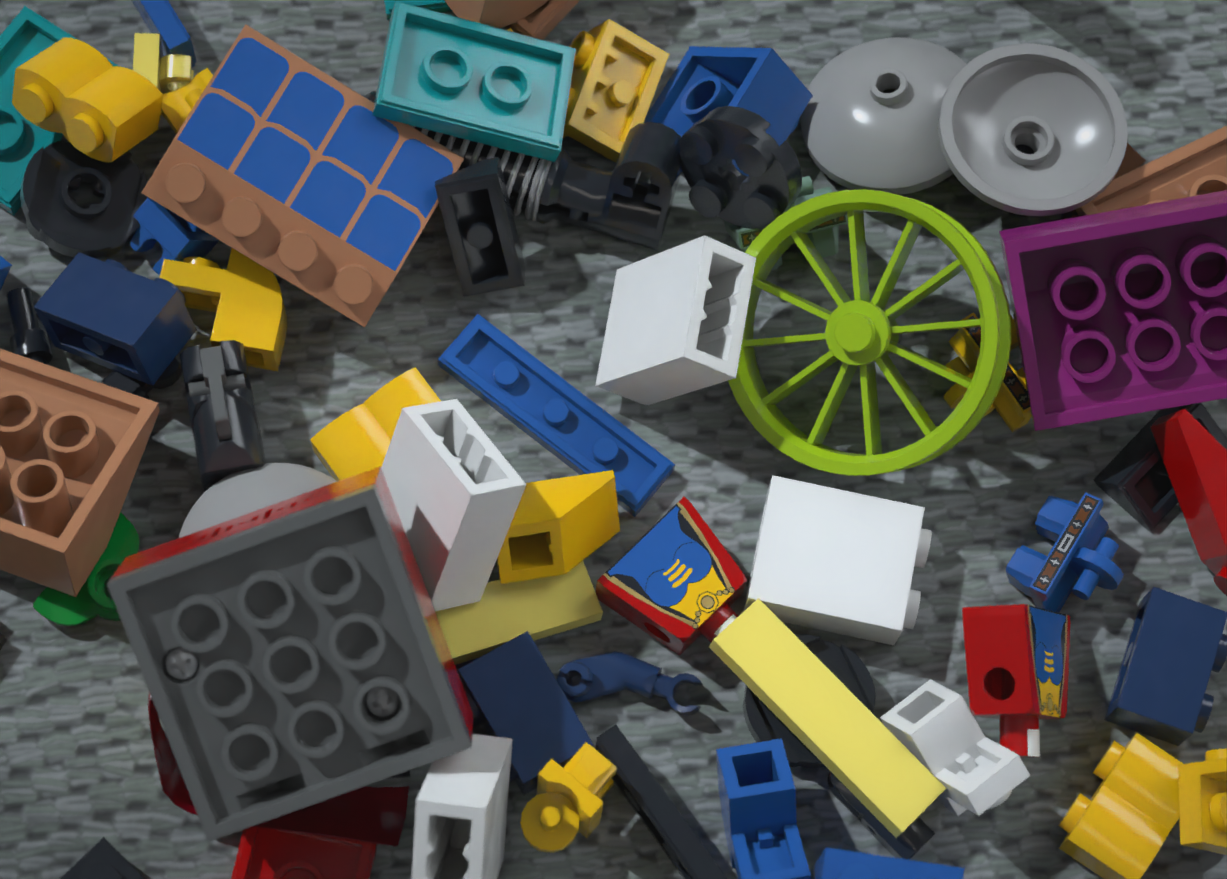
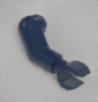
[556,651,703,715]

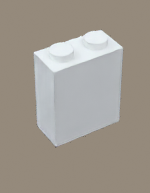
[595,235,756,405]
[381,399,526,611]
[743,475,932,645]
[411,734,512,879]

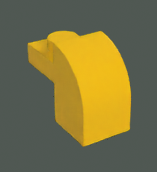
[159,248,287,371]

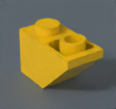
[496,470,620,584]

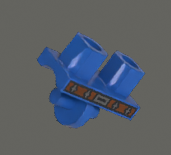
[1006,492,1124,613]

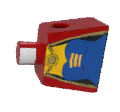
[595,496,747,655]
[962,604,1070,758]

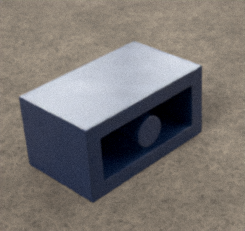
[34,252,197,386]
[1104,586,1227,746]
[458,631,594,795]

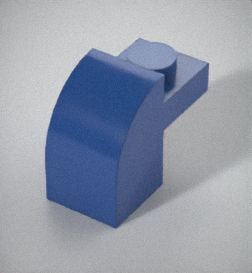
[716,738,811,879]

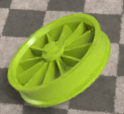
[728,189,1011,476]

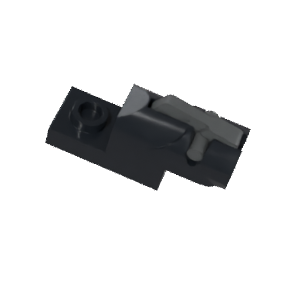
[180,340,266,492]

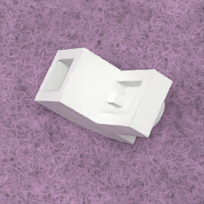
[880,679,1030,816]

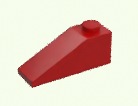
[1150,409,1227,596]

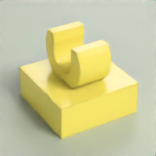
[133,33,194,115]

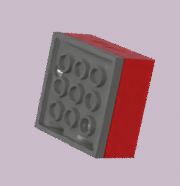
[107,466,473,842]

